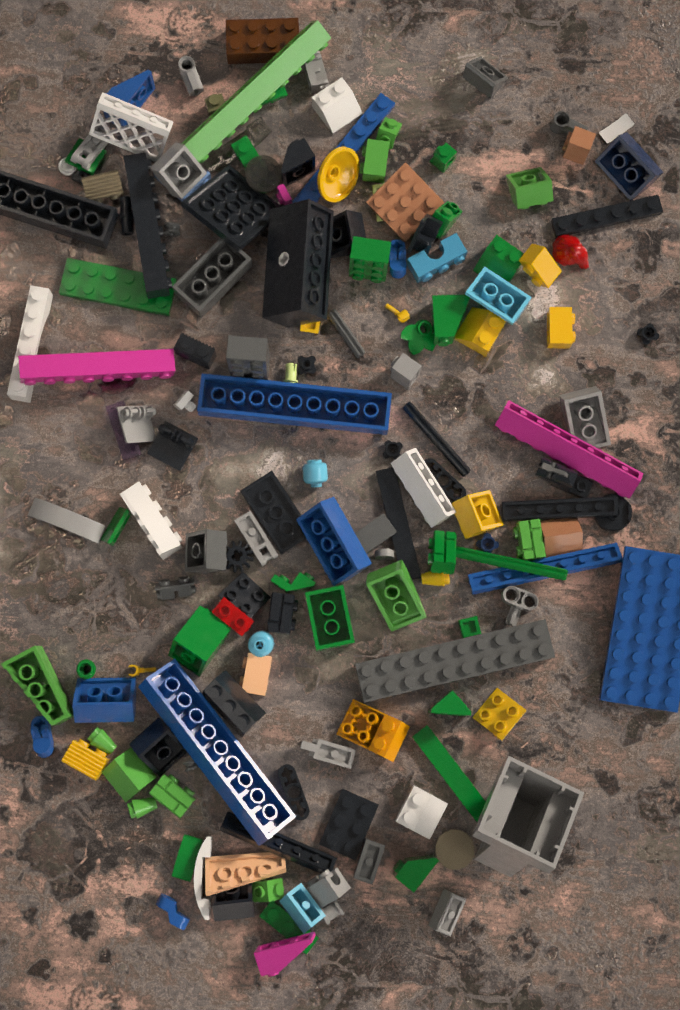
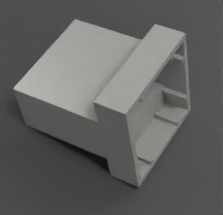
[472,756,584,877]

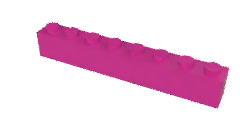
[18,349,175,386]
[495,400,643,499]

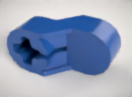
[389,239,407,279]
[31,716,54,758]
[156,893,190,930]

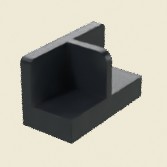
[407,214,443,255]

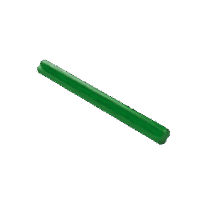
[456,546,568,580]

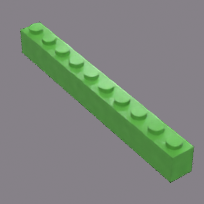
[181,20,331,163]

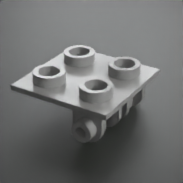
[116,405,156,443]

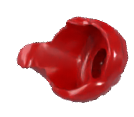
[552,235,589,269]

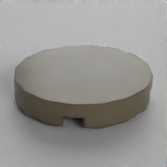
[435,829,475,870]

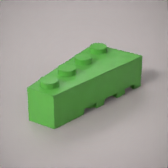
[1,646,74,726]

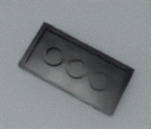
[240,471,307,555]

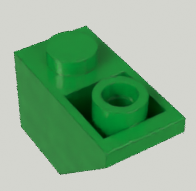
[432,201,463,239]

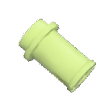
[283,363,298,383]

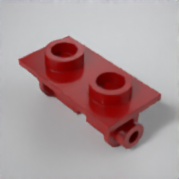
[212,597,254,636]

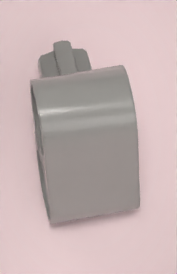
[501,586,539,627]

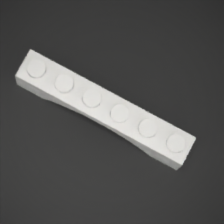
[7,285,53,403]

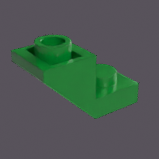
[270,572,316,593]

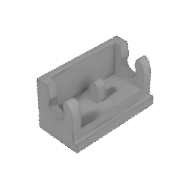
[303,50,330,94]

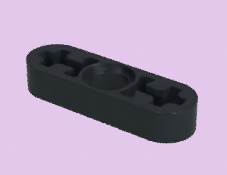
[424,458,466,502]
[278,764,310,820]

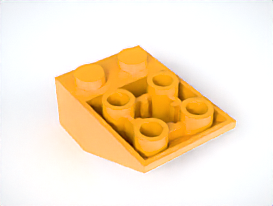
[336,699,410,762]

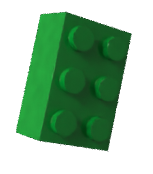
[349,236,391,283]
[305,585,355,652]

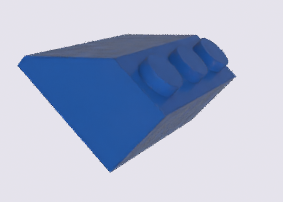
[72,677,136,723]

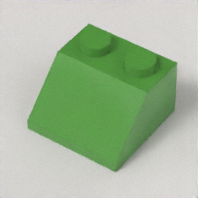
[506,167,553,209]

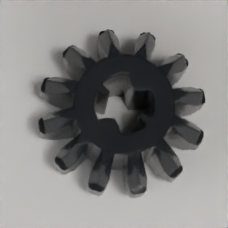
[226,540,254,573]

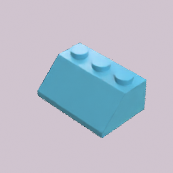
[465,267,532,325]

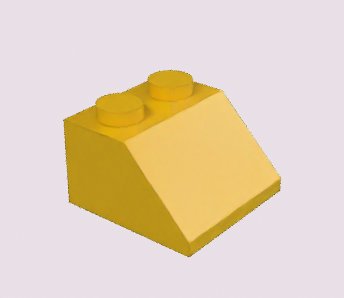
[454,307,506,357]
[451,490,504,539]

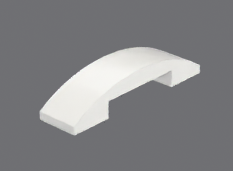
[194,836,212,920]

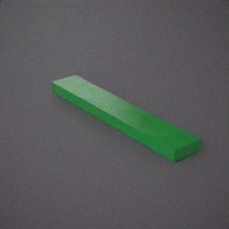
[412,725,486,822]

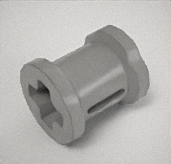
[321,900,345,925]

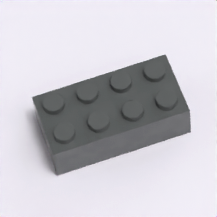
[172,238,253,318]
[226,335,270,380]

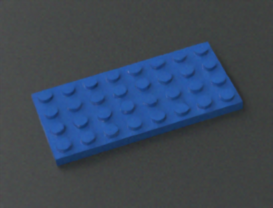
[599,546,680,713]

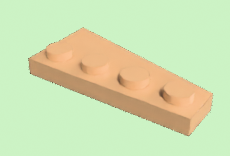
[205,852,286,897]

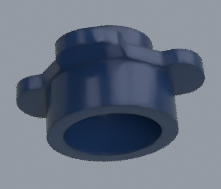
[476,533,499,553]

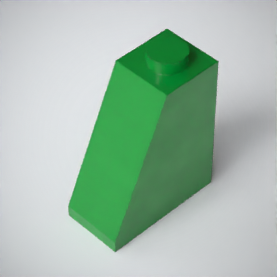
[431,294,470,346]

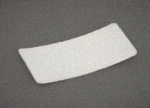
[599,114,634,143]

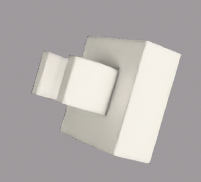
[173,391,197,412]

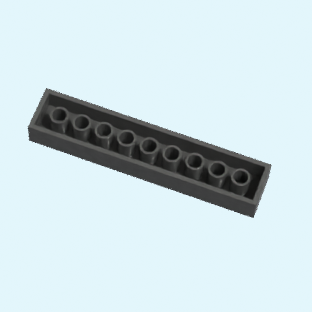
[355,619,555,703]

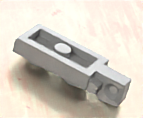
[300,738,356,769]

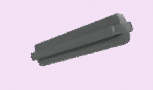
[328,309,365,358]

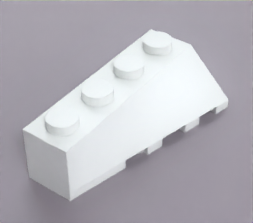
[120,482,183,560]

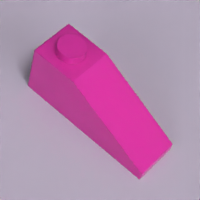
[254,931,316,977]

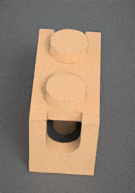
[239,653,272,696]

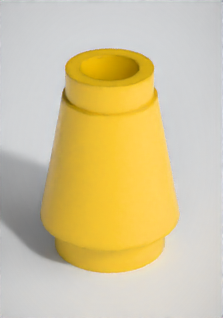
[421,571,450,587]

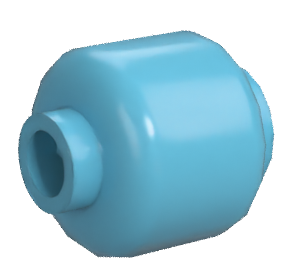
[302,459,328,487]
[248,630,275,657]

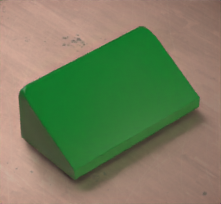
[101,507,132,546]

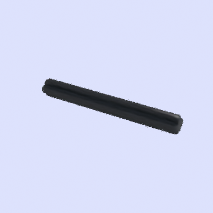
[403,402,471,477]

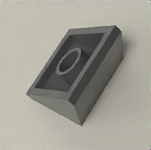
[463,56,508,99]

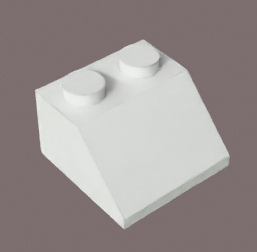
[312,78,363,134]
[395,785,448,839]

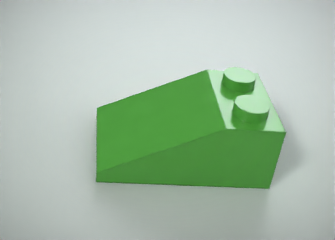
[366,560,426,632]

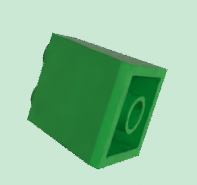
[168,606,232,677]

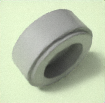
[375,549,394,561]

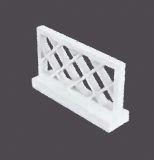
[89,93,173,162]

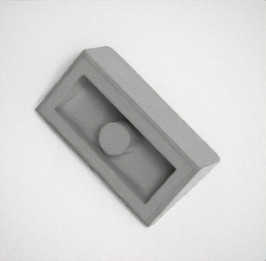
[428,889,466,937]

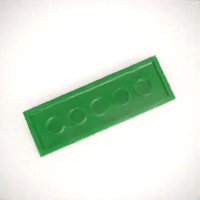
[59,258,177,316]

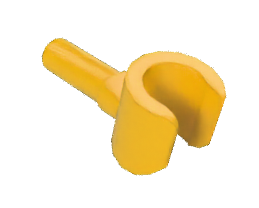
[385,303,410,323]
[128,665,156,677]

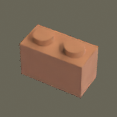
[562,126,596,165]

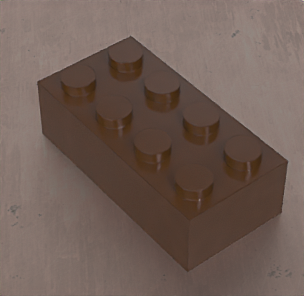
[225,18,299,64]

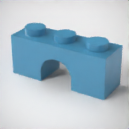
[407,233,467,283]

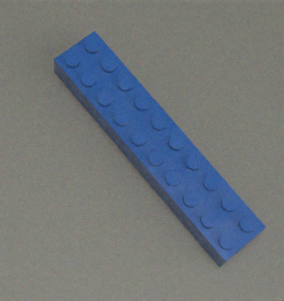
[197,373,392,435]
[138,659,296,846]

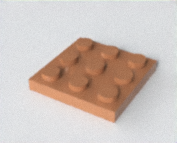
[366,162,445,243]

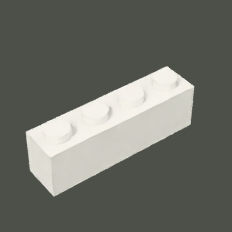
[391,448,456,528]

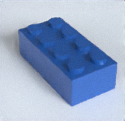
[296,497,372,586]

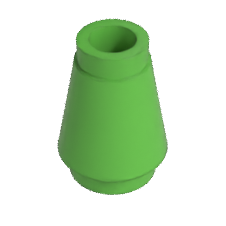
[87,727,117,755]
[127,797,158,819]

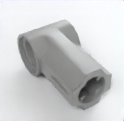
[178,56,204,96]

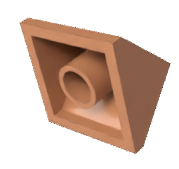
[540,518,583,558]

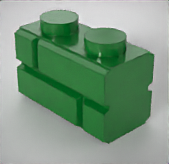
[427,530,457,574]

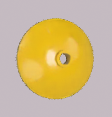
[317,146,360,202]

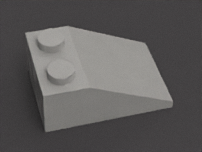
[559,386,611,448]

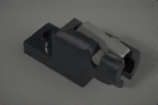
[535,457,594,498]

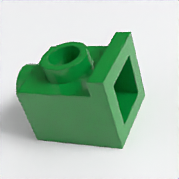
[430,143,457,173]

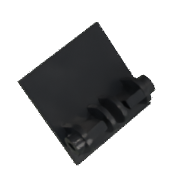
[147,421,199,471]
[218,572,271,619]

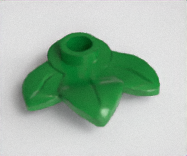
[400,319,436,355]

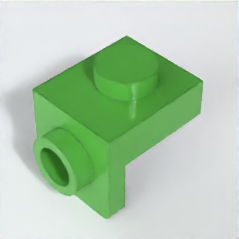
[376,117,402,149]
[252,878,284,902]

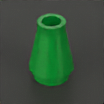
[76,659,96,679]

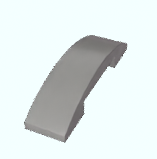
[28,498,106,544]

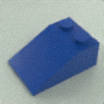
[103,70,155,127]

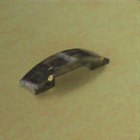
[203,117,271,173]

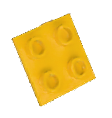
[472,688,527,741]

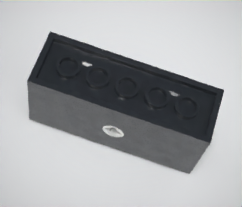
[262,199,334,328]

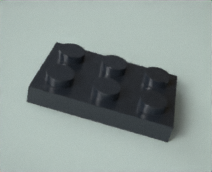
[319,789,379,861]

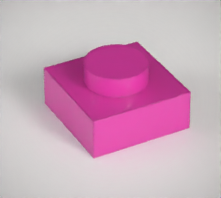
[275,184,292,205]

